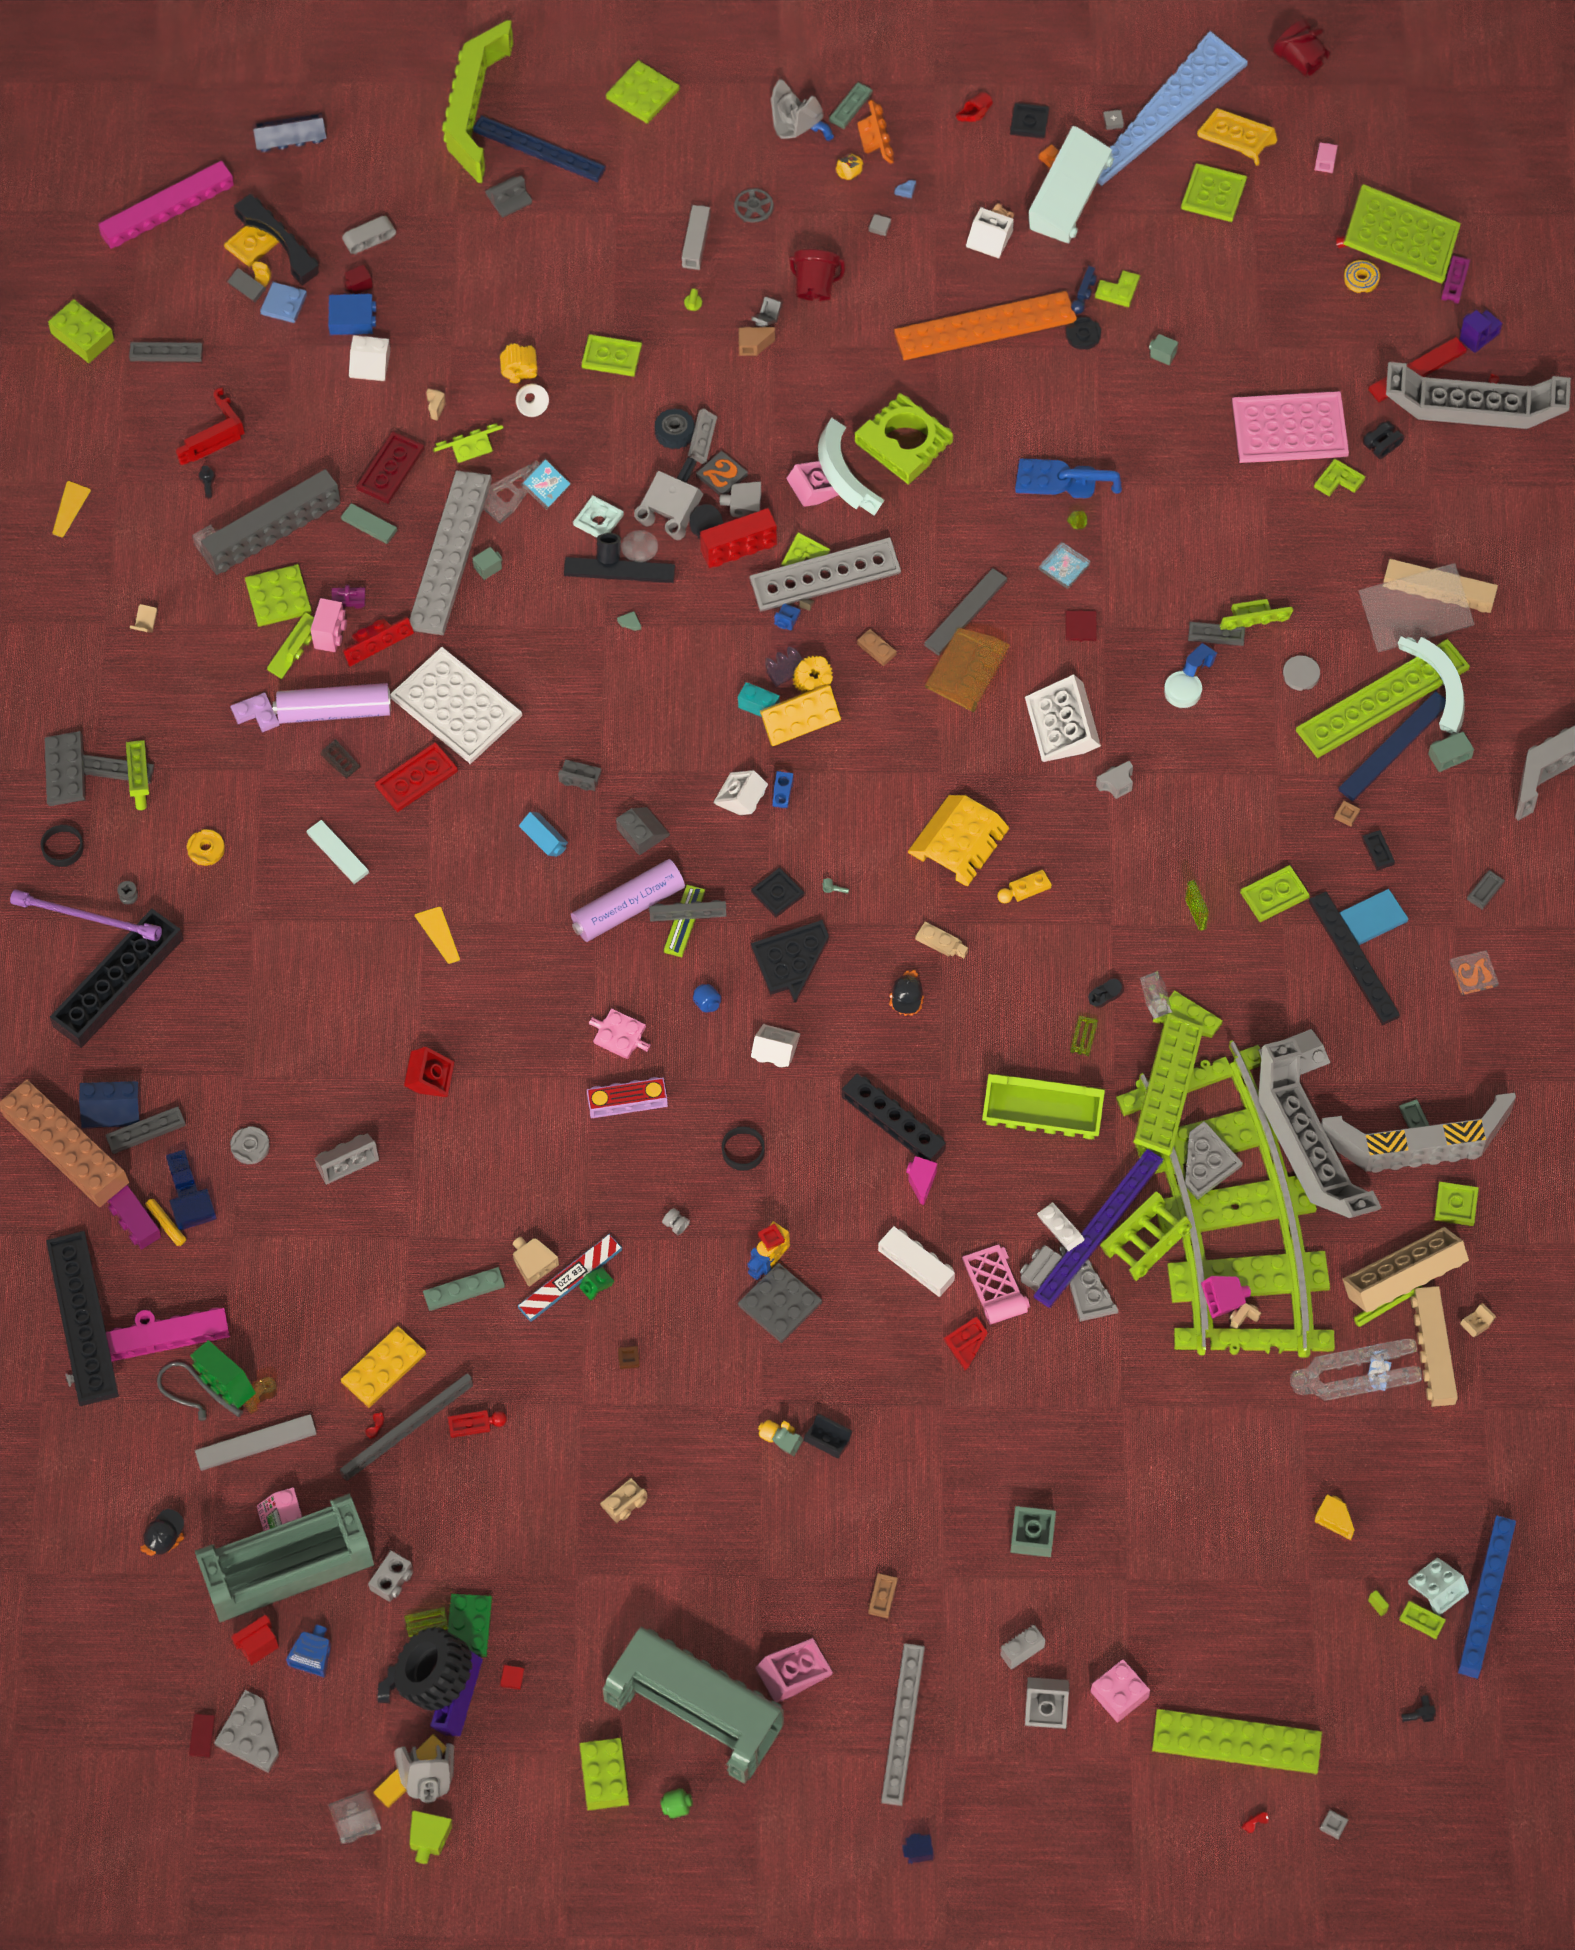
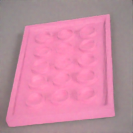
[1232,392,1349,463]

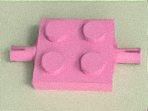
[589,1009,651,1059]

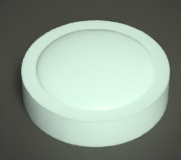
[1164,671,1202,708]

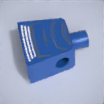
[286,1625,331,1678]

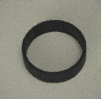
[41,825,84,867]
[722,1127,765,1171]

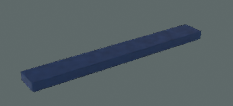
[473,116,606,183]
[1338,691,1446,802]

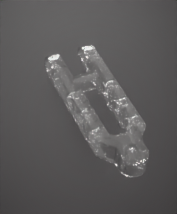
[1290,1339,1422,1401]

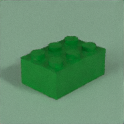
[190,1340,256,1409]

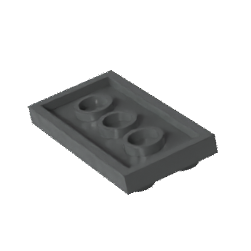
[45,731,85,807]

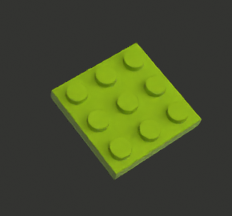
[606,60,680,124]
[1181,163,1247,222]
[245,564,312,627]

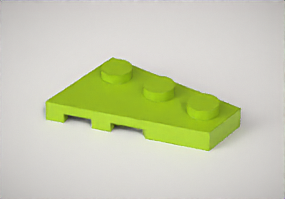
[1153,991,1223,1038]

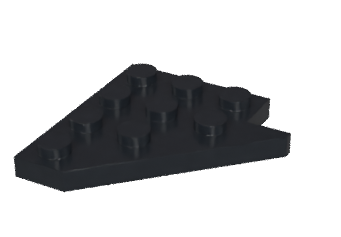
[751,920,829,1003]

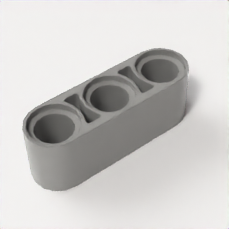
[342,216,396,254]

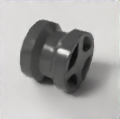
[117,881,138,905]

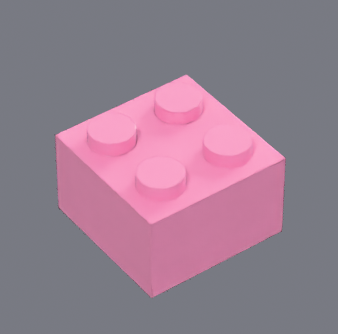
[311,598,347,652]
[1091,1660,1150,1723]

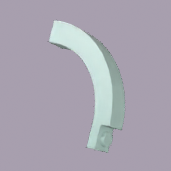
[818,418,884,515]
[1398,637,1465,734]

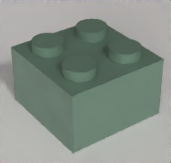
[1010,1506,1056,1557]

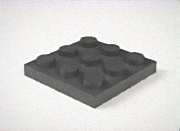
[738,1263,822,1343]

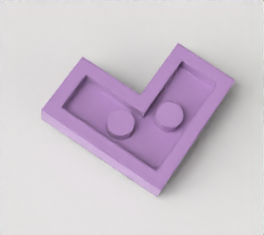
[230,693,279,732]

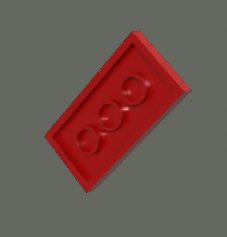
[375,742,458,812]

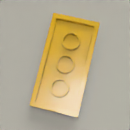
[760,684,841,746]
[341,1326,426,1408]

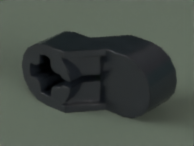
[1088,979,1124,1008]
[378,1665,396,1703]

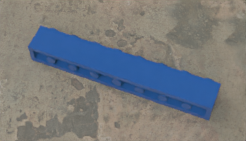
[1458,1515,1516,1679]

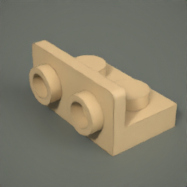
[601,1478,647,1523]

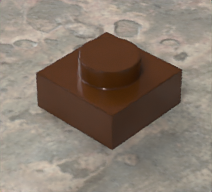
[618,1346,640,1369]

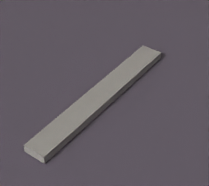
[882,1643,925,1806]

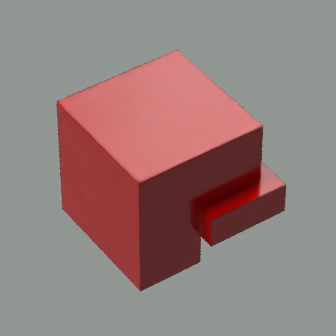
[231,1615,279,1666]

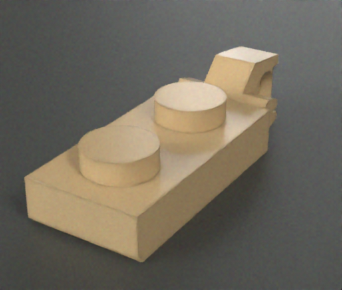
[916,922,968,958]

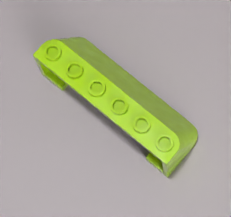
[982,1073,1105,1139]

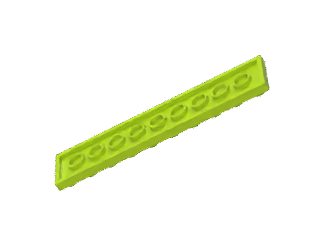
[1296,639,1470,758]

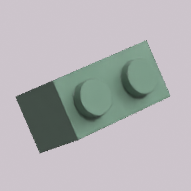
[1428,732,1474,772]

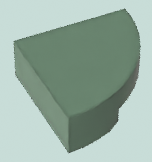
[617,611,641,631]

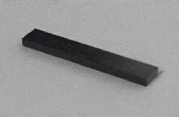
[564,557,675,583]

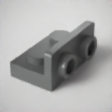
[558,759,602,791]

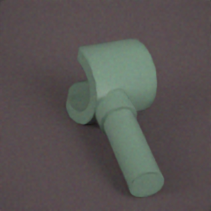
[822,878,849,894]

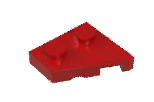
[943,1317,988,1371]

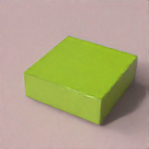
[1368,1590,1389,1616]

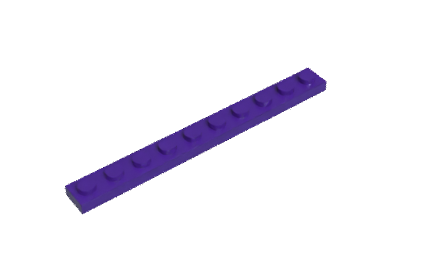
[1034,1149,1163,1308]

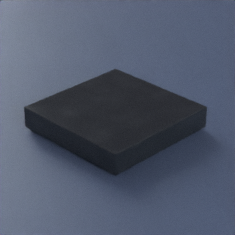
[1010,103,1049,139]
[751,867,805,918]

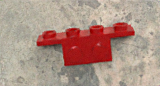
[343,617,414,667]

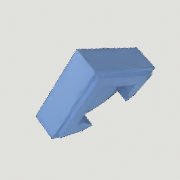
[895,180,916,198]

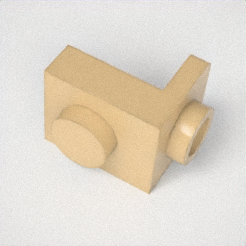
[1229,1303,1261,1329]
[1460,1303,1496,1337]

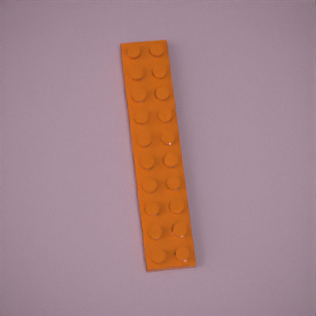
[894,291,1076,360]

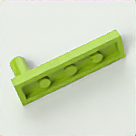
[126,740,149,810]

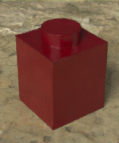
[343,264,373,294]

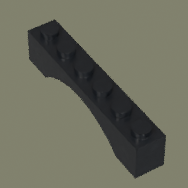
[234,193,319,286]

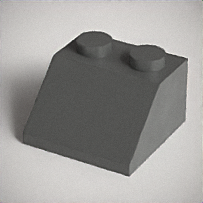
[616,807,670,856]

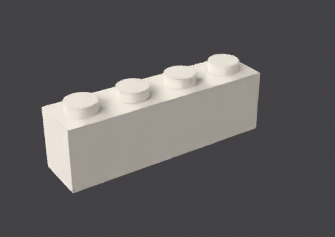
[878,1226,955,1297]

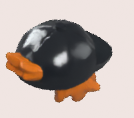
[889,970,924,1016]
[140,1509,184,1556]

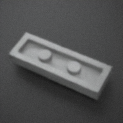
[688,408,717,464]

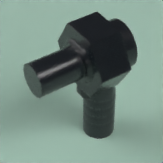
[198,465,215,498]
[1401,1695,1436,1722]

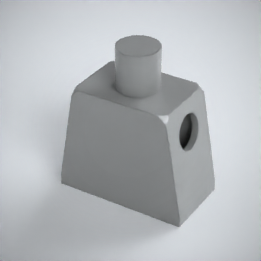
[720,482,761,518]

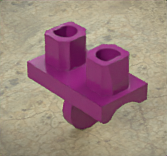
[332,585,365,609]

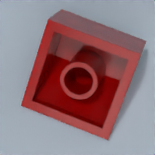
[404,1047,455,1097]

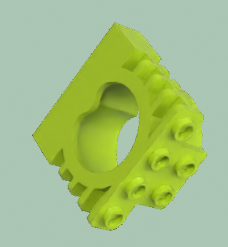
[855,393,953,485]

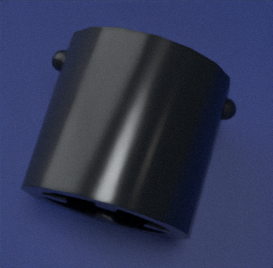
[597,533,621,564]

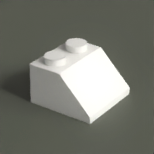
[349,335,391,381]
[714,770,768,815]
[751,1024,800,1067]

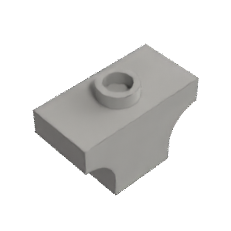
[1096,761,1133,799]

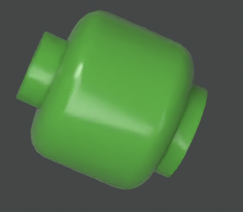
[661,1788,693,1818]

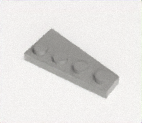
[1059,1246,1118,1321]

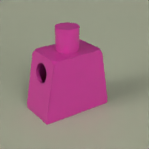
[1201,1276,1251,1318]

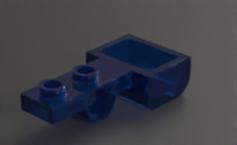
[166,1150,217,1231]

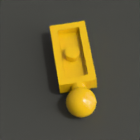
[997,870,1052,904]

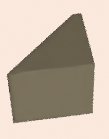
[799,599,814,611]

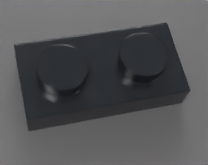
[1362,830,1395,871]

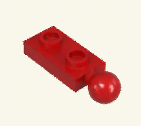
[448,1410,507,1438]

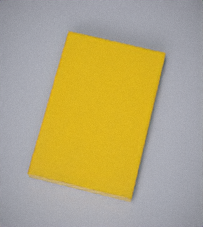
[224,226,279,267]

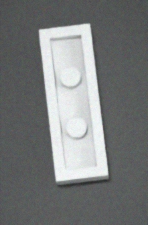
[1037,1202,1084,1251]

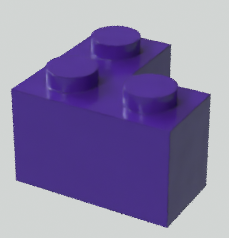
[1460,310,1502,353]

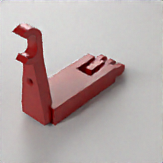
[176,388,245,465]

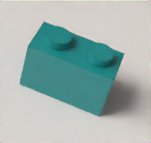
[738,682,780,717]

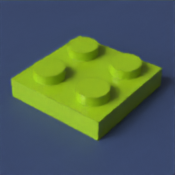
[1434,1182,1479,1226]

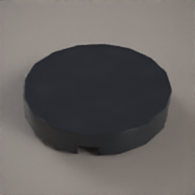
[1066,317,1101,350]
[689,504,723,539]

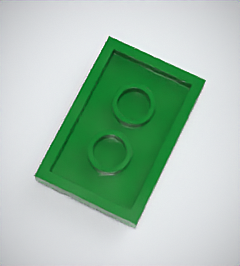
[448,1594,492,1657]

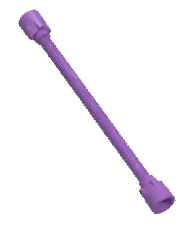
[10,889,162,941]

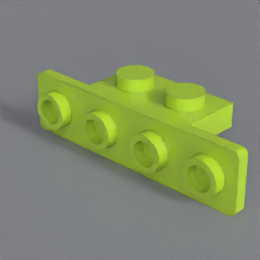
[433,423,503,463]
[1220,599,1293,630]
[267,613,314,679]

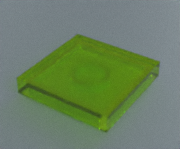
[1185,880,1209,931]

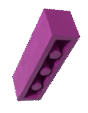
[107,1185,161,1250]

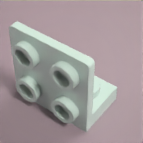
[1408,1558,1469,1616]

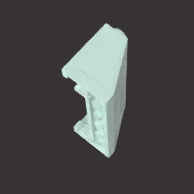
[1029,126,1114,244]

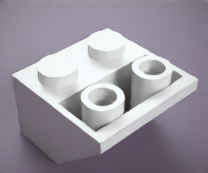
[966,208,1014,258]

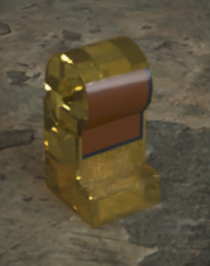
[244,1377,277,1414]

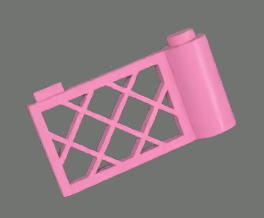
[962,1245,1030,1325]

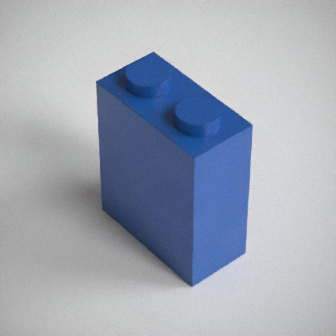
[328,294,377,335]

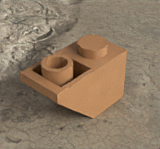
[739,326,775,356]

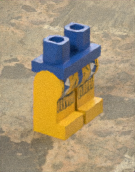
[747,1221,790,1280]

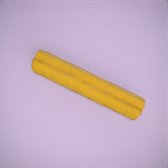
[145,1199,186,1246]

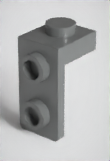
[751,296,783,327]

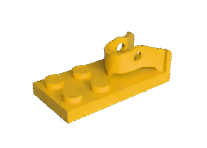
[1197,108,1277,166]

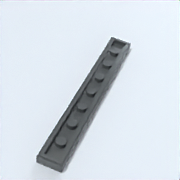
[340,1373,473,1481]

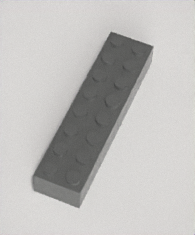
[201,469,341,575]

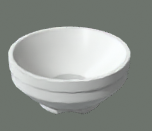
[516,384,549,417]

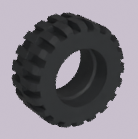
[394,1627,472,1711]

